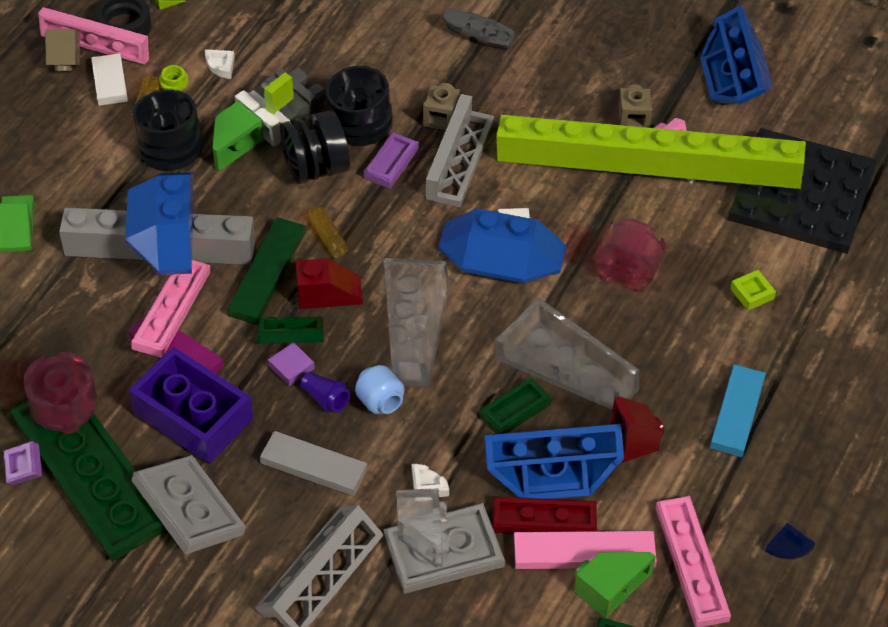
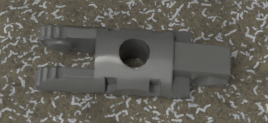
[443,8,516,49]

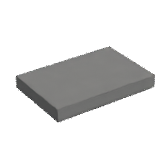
[131,455,246,555]
[384,503,505,594]

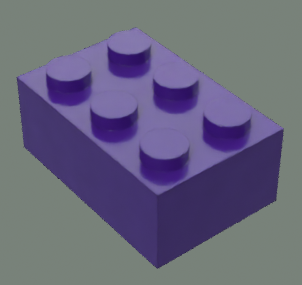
[129,347,253,464]

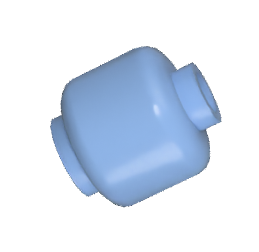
[355,365,405,414]

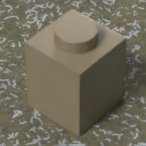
[45,29,80,71]

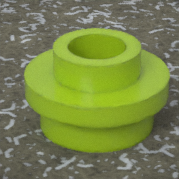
[159,65,189,91]

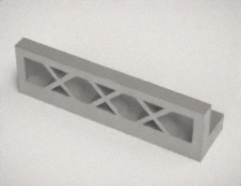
[426,94,495,208]
[255,505,384,627]

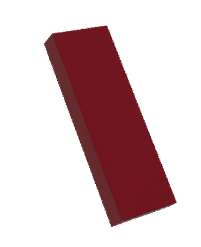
[492,497,597,534]

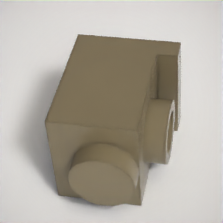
[423,83,460,130]
[619,84,652,128]

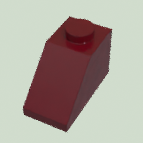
[296,258,363,309]
[610,397,664,463]

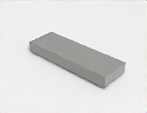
[260,431,368,496]

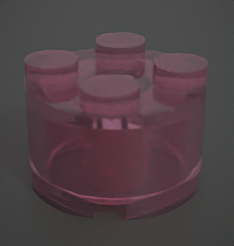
[593,218,666,292]
[24,352,98,434]

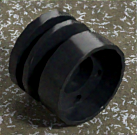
[326,66,393,146]
[132,89,203,171]
[280,110,350,184]

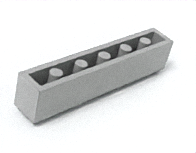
[59,208,255,265]

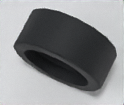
[95,0,151,36]

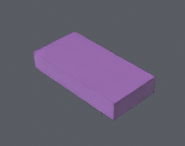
[364,132,419,189]

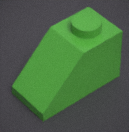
[213,101,264,171]
[574,552,656,618]

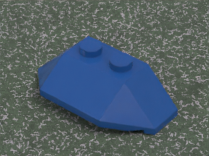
[700,5,773,105]
[125,172,194,275]
[438,208,567,283]
[484,424,624,499]

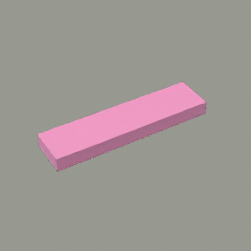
[38,7,149,65]
[131,260,210,358]
[656,496,731,627]
[514,531,657,569]

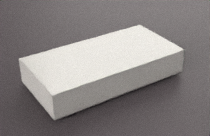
[91,53,128,106]

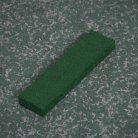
[227,217,306,325]

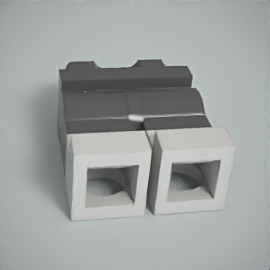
[235,67,326,147]

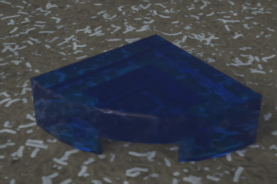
[765,523,816,559]

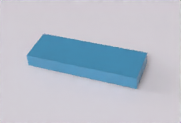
[710,364,766,457]

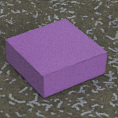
[268,343,315,386]
[3,441,42,486]

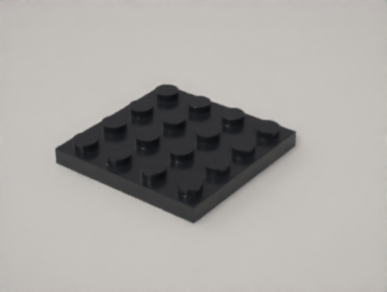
[728,128,877,254]

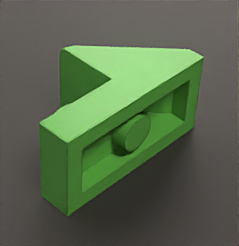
[0,195,35,252]

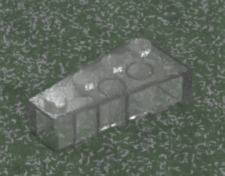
[383,258,450,388]
[495,297,640,409]

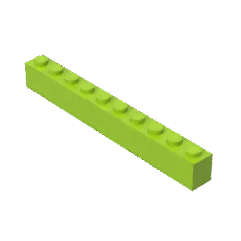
[496,115,806,189]

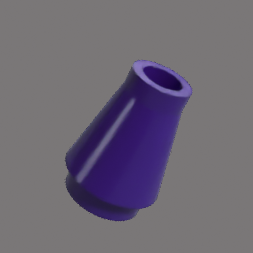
[300,372,350,413]

